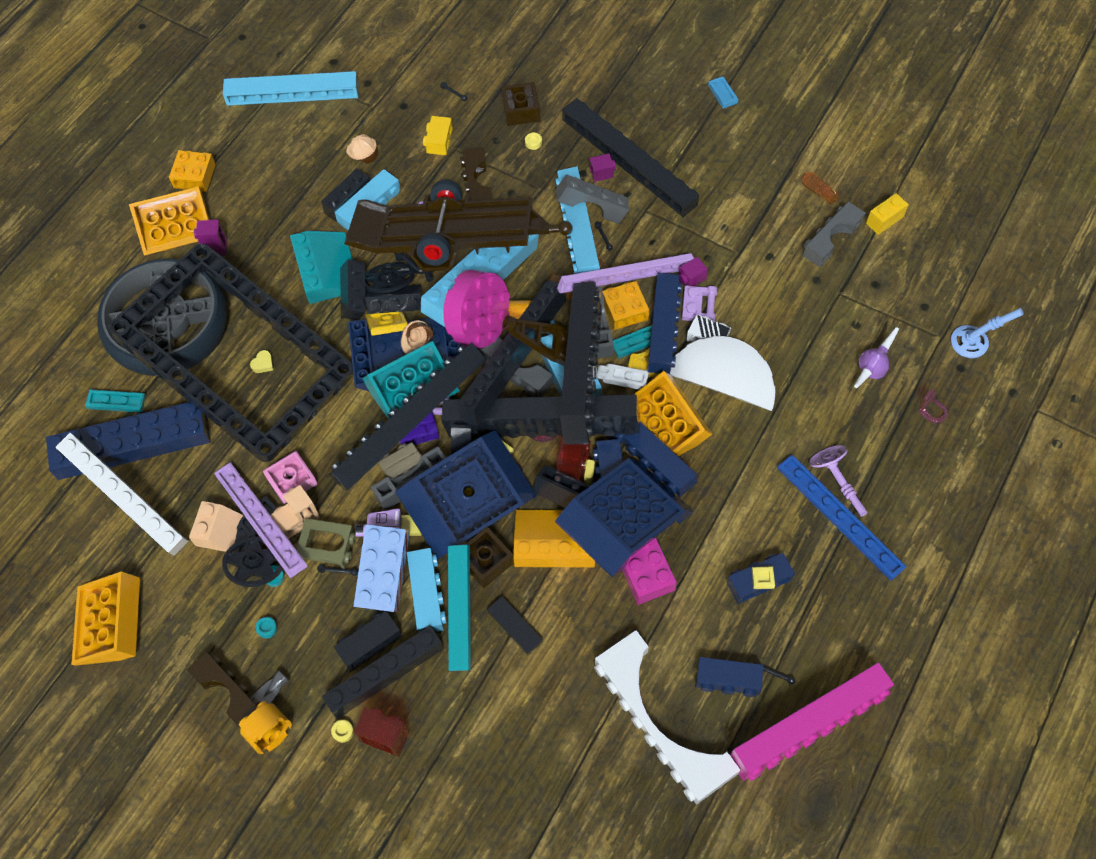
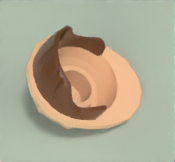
[346,134,378,163]
[401,320,434,355]

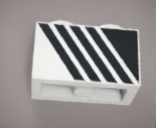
[687,315,731,343]

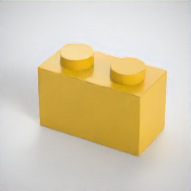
[423,116,453,155]
[866,193,909,235]

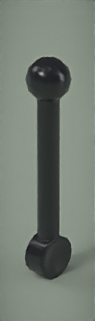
[440,82,468,101]
[595,221,613,251]
[317,565,358,576]
[754,662,796,685]

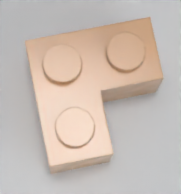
[270,485,320,539]

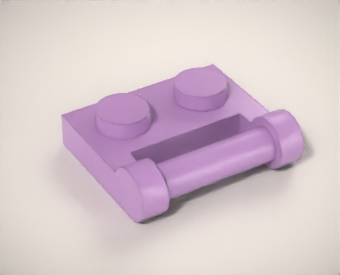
[682,286,717,321]

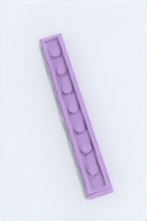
[557,253,694,293]
[214,462,308,578]

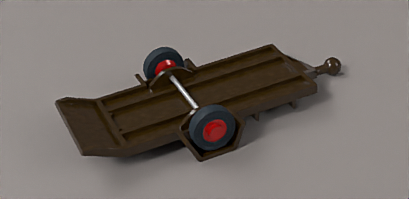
[344,179,573,271]

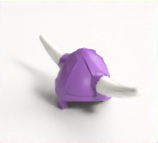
[854,327,899,388]

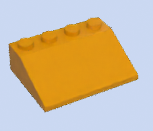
[129,187,210,256]
[634,371,712,456]
[514,510,595,568]
[71,571,140,666]

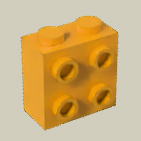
[169,150,216,192]
[602,281,649,330]

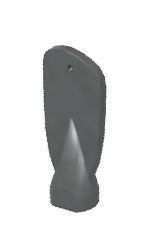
[250,670,290,703]

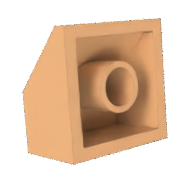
[189,501,243,553]

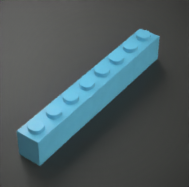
[223,71,358,105]
[555,166,600,274]

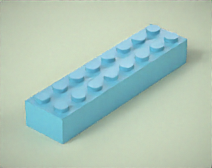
[421,235,539,327]

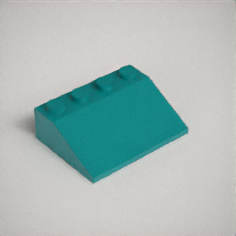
[290,231,353,304]
[362,341,459,418]

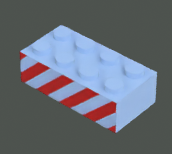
[353,525,410,612]

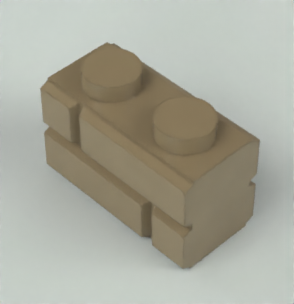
[378,442,421,478]

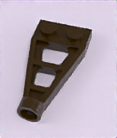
[502,315,569,366]

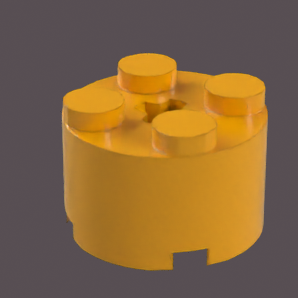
[239,701,292,754]

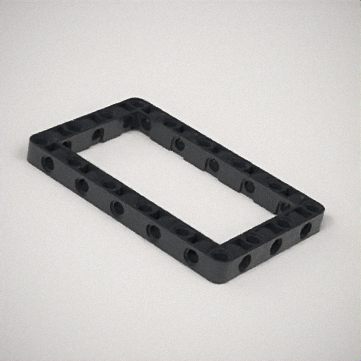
[110,244,353,462]

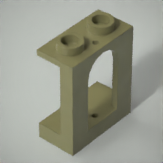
[296,518,356,569]

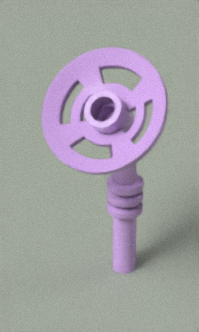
[809,445,867,517]

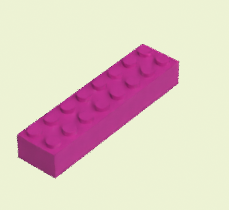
[731,663,894,782]

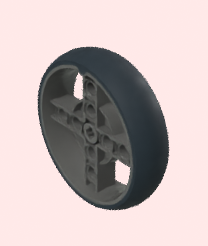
[97,259,228,376]

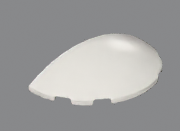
[670,336,775,411]

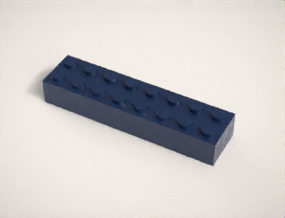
[46,402,210,480]

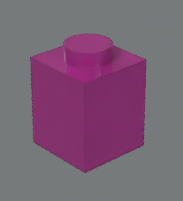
[589,154,616,182]
[679,257,708,286]

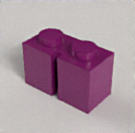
[194,220,227,256]

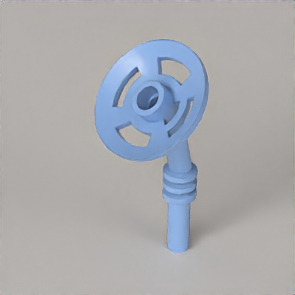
[951,308,1023,358]

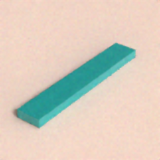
[448,545,471,671]

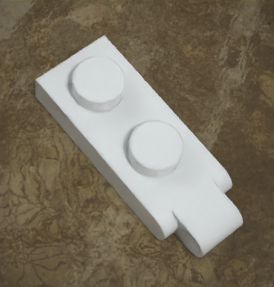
[597,364,649,390]

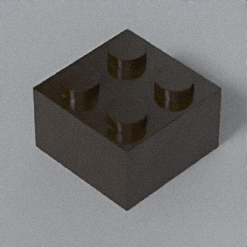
[501,82,540,126]
[465,527,514,589]

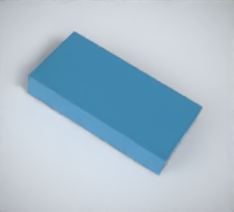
[708,76,738,109]

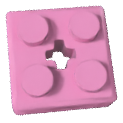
[263,451,317,504]

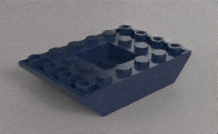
[395,431,537,560]

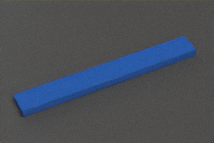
[777,455,907,581]

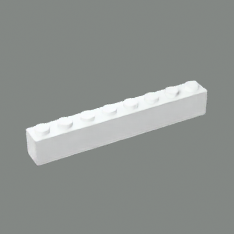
[56,433,188,556]

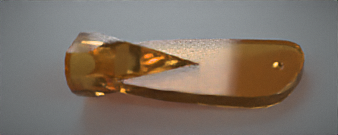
[802,172,839,204]

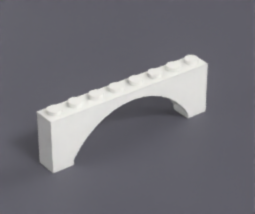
[594,631,740,805]

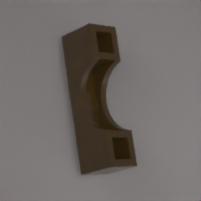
[460,147,492,201]
[187,652,259,729]

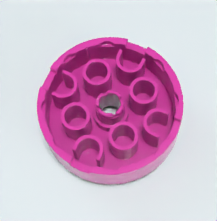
[443,269,510,348]

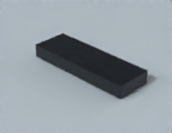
[487,596,543,656]

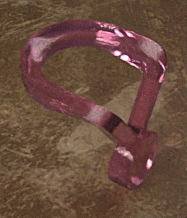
[920,389,948,423]

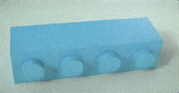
[335,169,401,230]
[407,548,446,633]

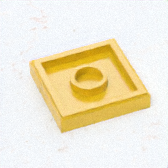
[365,312,408,335]

